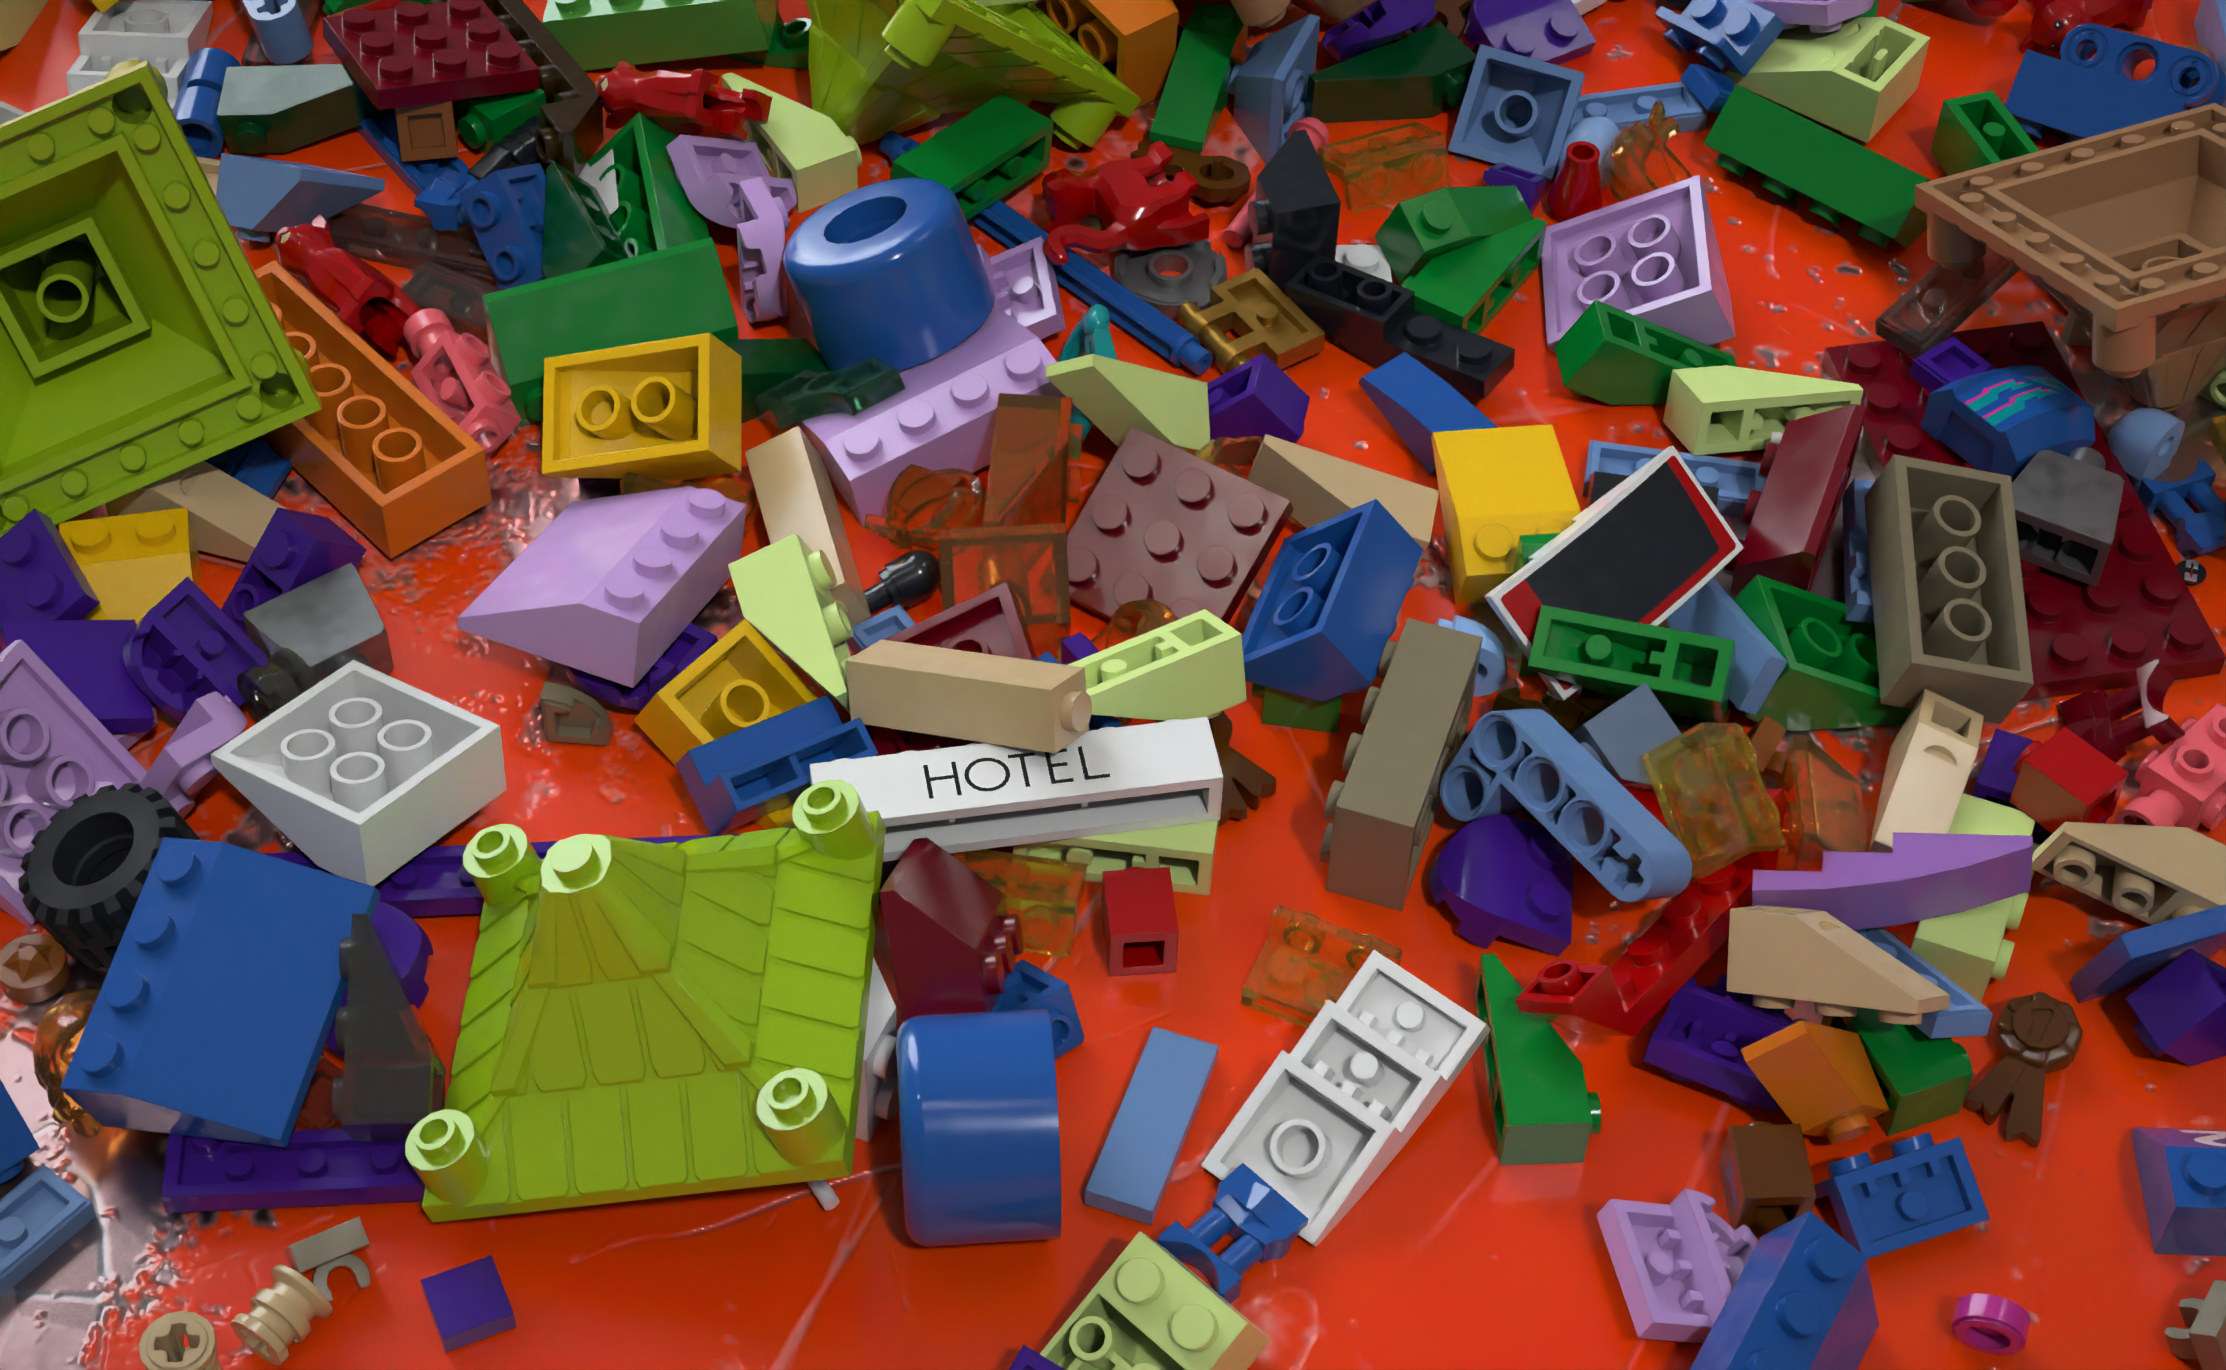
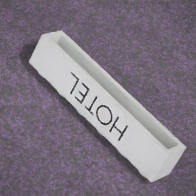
[809,717,1224,862]

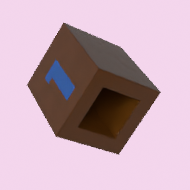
[1719,1121,1816,1237]

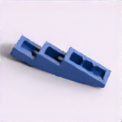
[1358,352,1498,475]

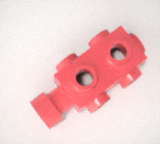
[403,308,522,462]
[2114,703,2226,831]

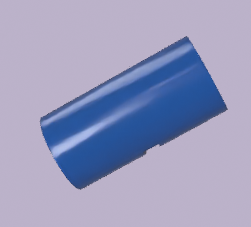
[173,48,241,159]

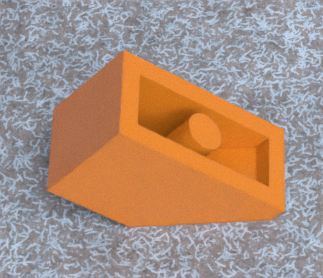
[1740,1020,1890,1144]

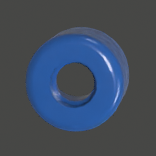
[783,178,995,377]
[896,1009,1061,1246]

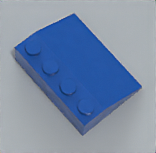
[60,837,381,1147]

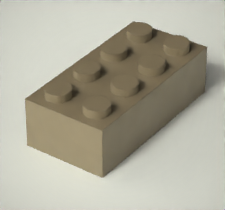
[1864,454,2034,724]
[1319,618,1483,911]

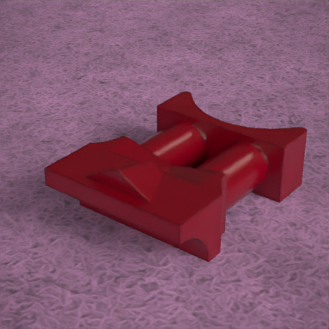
[2060,659,2185,763]

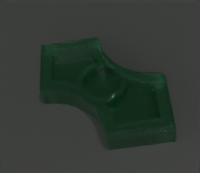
[754,357,906,430]

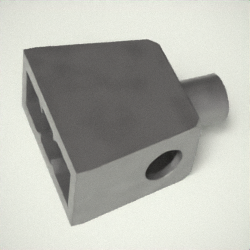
[2012,447,2124,587]
[243,562,394,696]

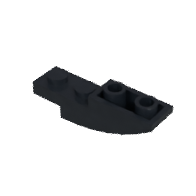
[1285,254,1515,400]

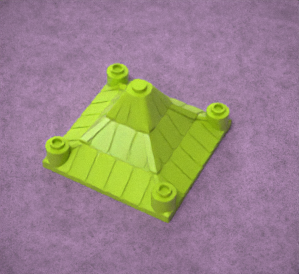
[806,0,1142,150]
[0,60,322,538]
[405,780,886,1223]

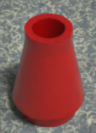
[1547,141,1603,222]

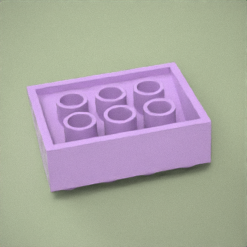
[784,305,1073,527]
[457,486,747,688]

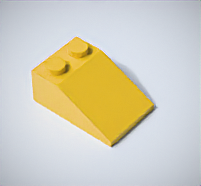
[542,333,742,480]
[1431,424,1581,605]
[59,507,201,703]
[634,618,818,830]

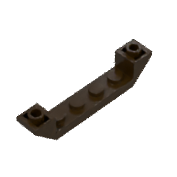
[428,0,603,176]

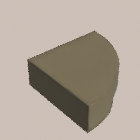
[540,681,614,746]

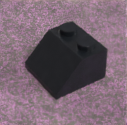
[1245,129,1341,295]

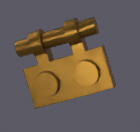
[1177,268,1325,374]

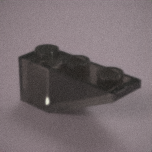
[331,914,446,1141]

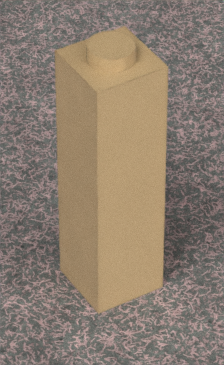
[745,426,871,626]
[845,639,1092,753]

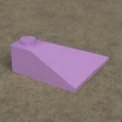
[1542,175,1735,352]
[0,639,147,926]

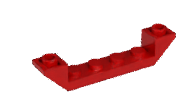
[1515,784,1787,1037]

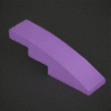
[1752,832,2033,930]

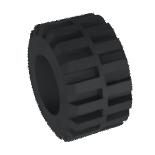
[18,783,201,970]

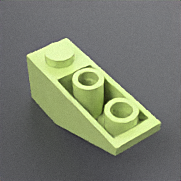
[728,533,854,714]

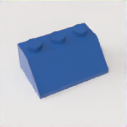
[2005,49,2187,144]
[1242,499,1423,702]
[1690,1211,1879,1370]

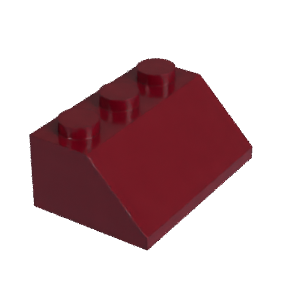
[1723,404,1867,599]
[879,837,1023,1022]

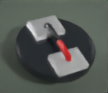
[2177,559,2207,584]

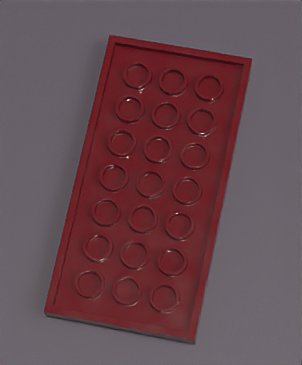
[1821,321,2226,702]

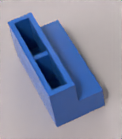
[676,695,878,836]

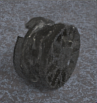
[237,647,319,724]

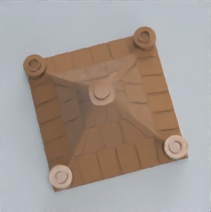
[1915,103,2226,412]

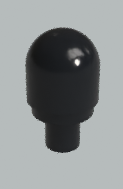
[864,550,943,615]

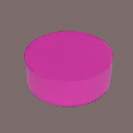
[1951,1293,2030,1355]

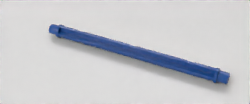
[879,131,1213,375]

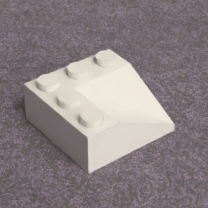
[210,660,507,886]

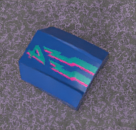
[1921,365,2095,483]

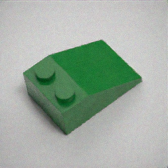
[1733,575,1912,731]

